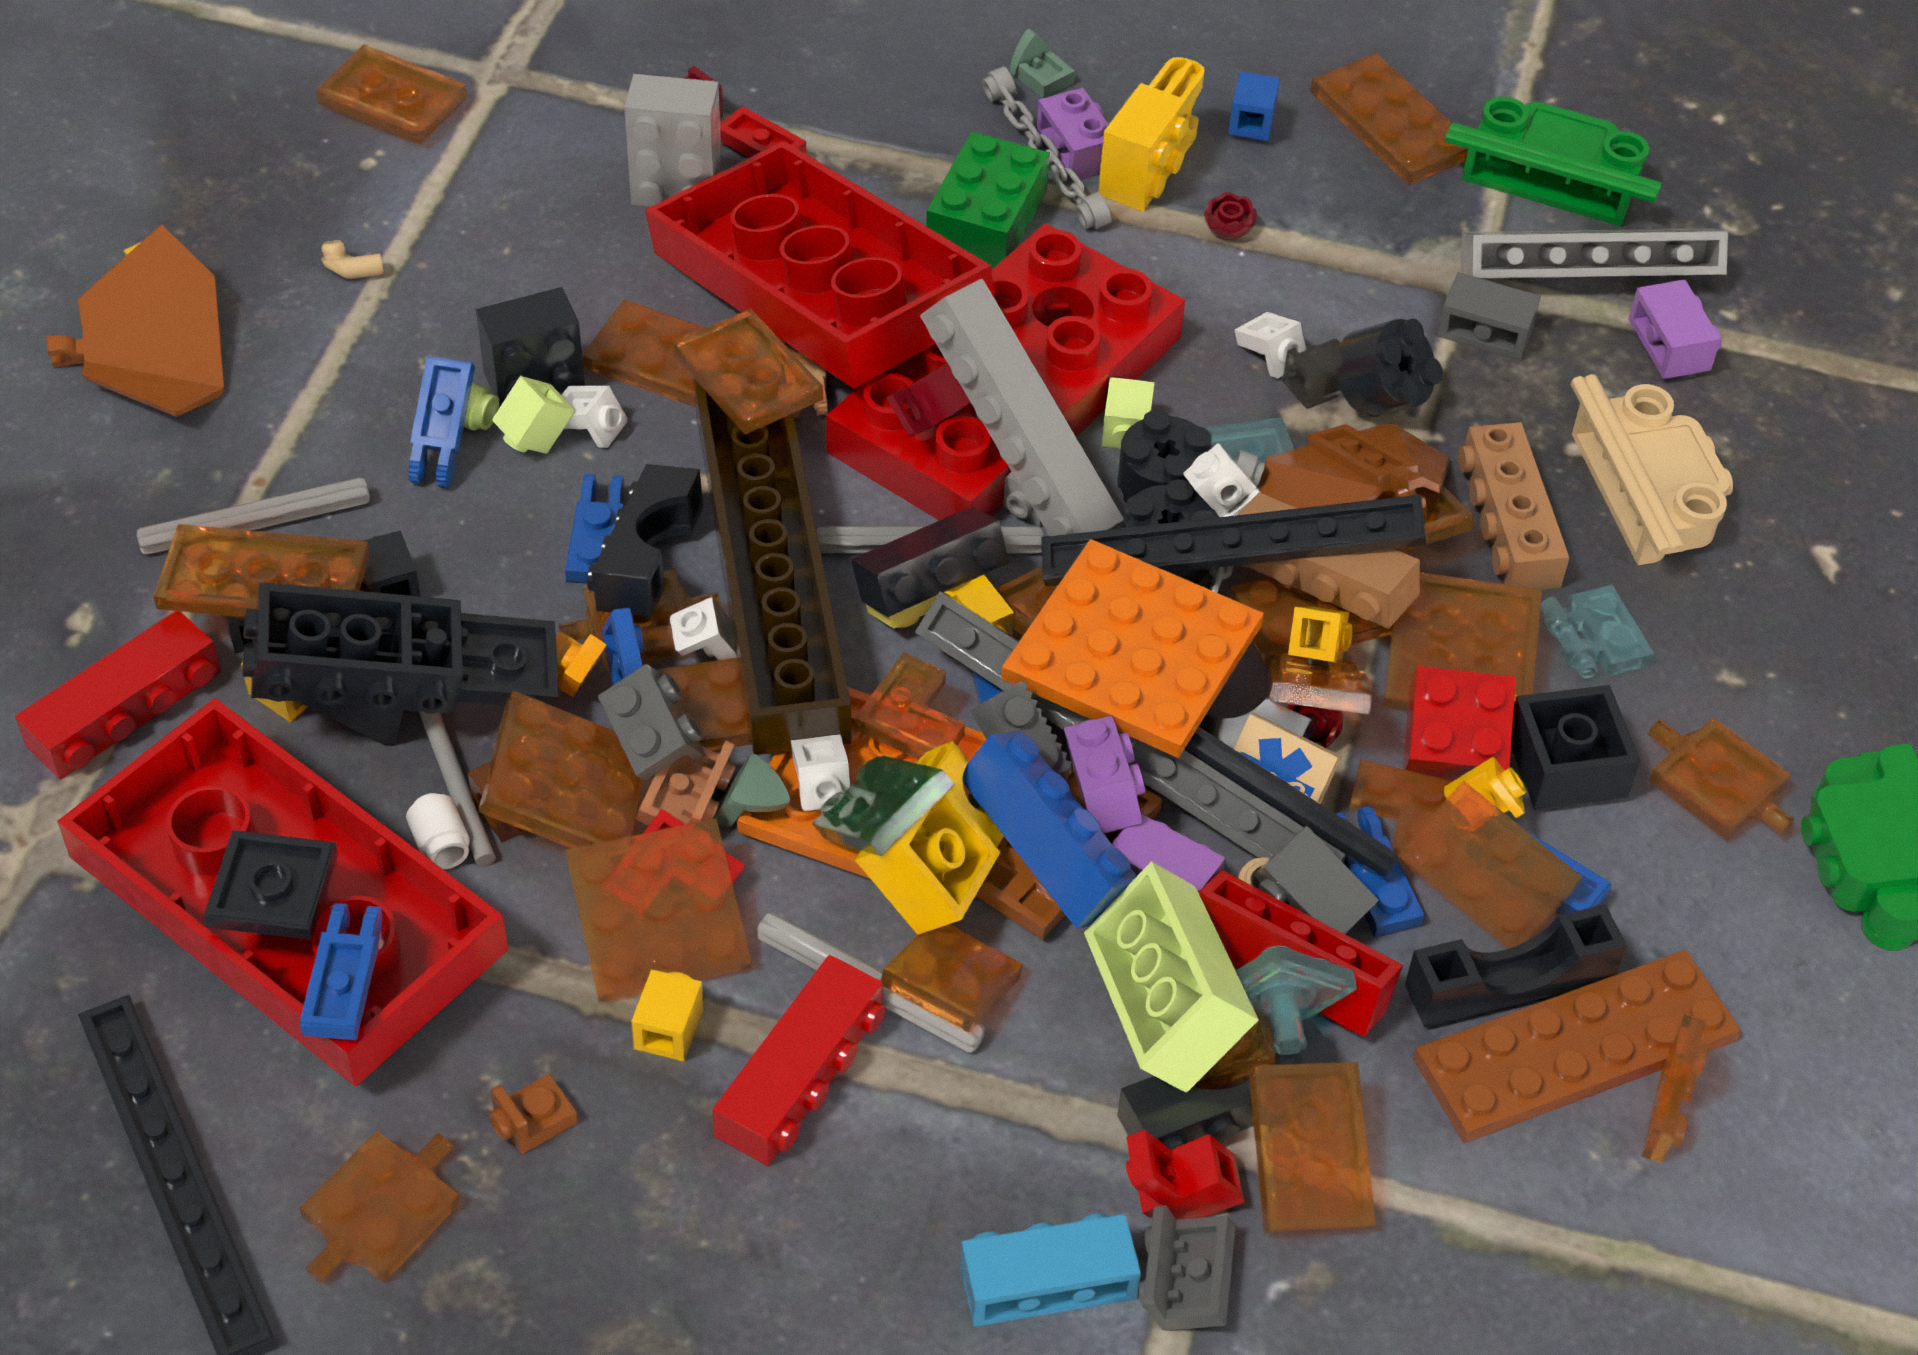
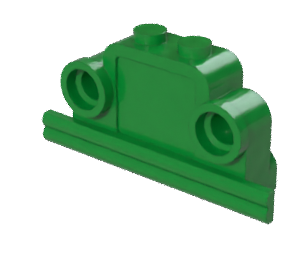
[1444,97,1662,227]
[1801,743,1918,951]

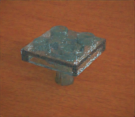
[1235,945,1357,1055]

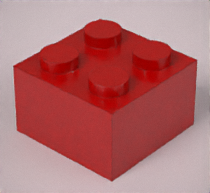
[1402,666,1516,782]

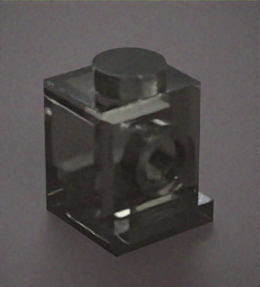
[1282,338,1343,409]

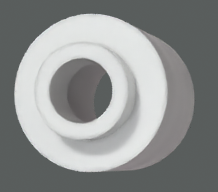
[406,793,470,870]

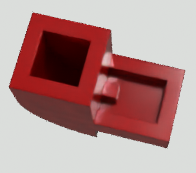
[1126,1129,1244,1220]

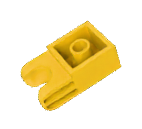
[1098,57,1205,212]
[855,741,1004,935]

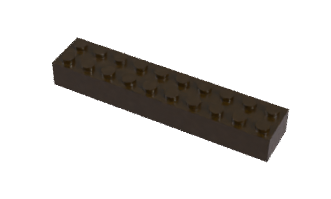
[693,367,852,755]

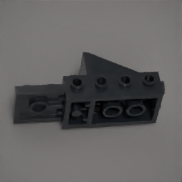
[242,582,559,746]

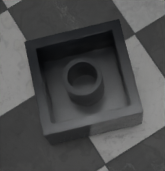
[476,287,585,408]
[1511,685,1640,809]

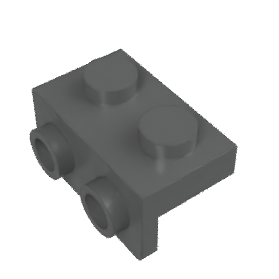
[598,664,706,781]
[1139,1205,1236,1330]

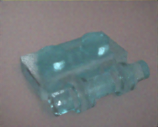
[1540,585,1655,679]

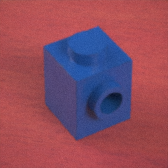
[1228,71,1280,141]

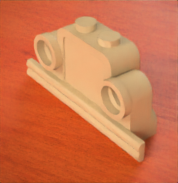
[1571,374,1733,565]

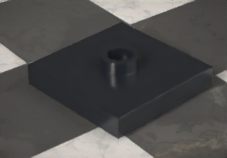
[203,830,338,940]

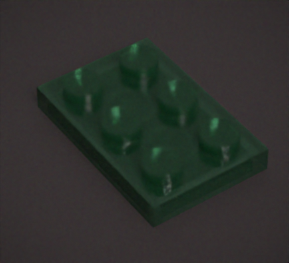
[812,755,955,856]

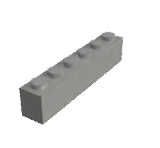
[1461,228,1728,278]
[920,278,1124,536]

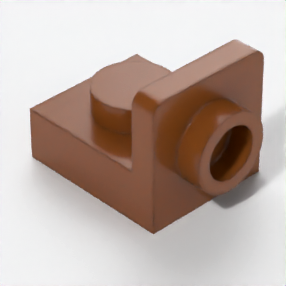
[488,1074,578,1155]

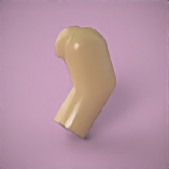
[321,240,384,279]

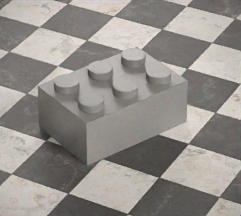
[624,74,722,207]

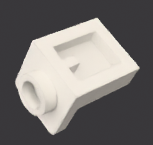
[1234,312,1308,378]
[561,386,628,448]
[670,597,738,671]
[791,734,852,811]

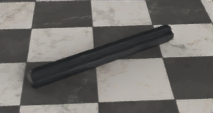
[1185,726,1398,876]

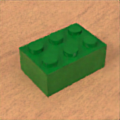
[926,131,1050,268]

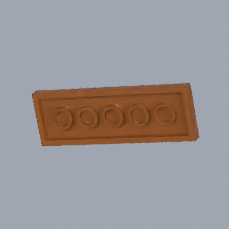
[1413,950,1741,1144]

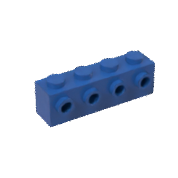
[963,731,1137,929]

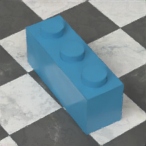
[960,1213,1141,1327]

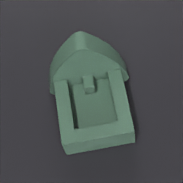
[1009,29,1075,98]
[712,754,790,830]

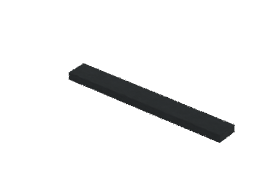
[1041,495,1427,586]
[78,994,278,1355]

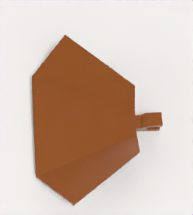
[46,224,225,417]
[1259,424,1450,508]

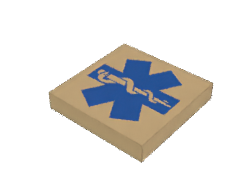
[1234,713,1342,804]

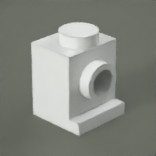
[1183,443,1261,517]

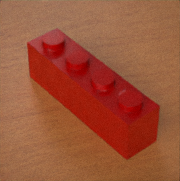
[15,609,221,780]
[1199,870,1403,1037]
[712,954,886,1166]

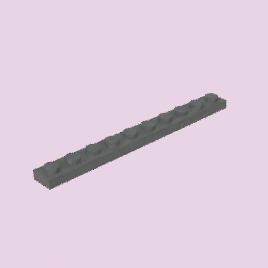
[915,591,1348,863]

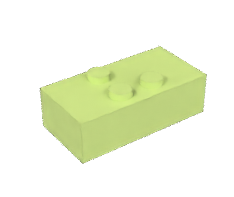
[1084,861,1259,1093]

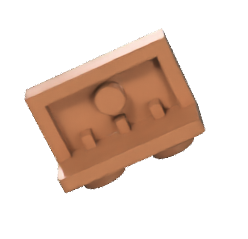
[635,741,737,831]

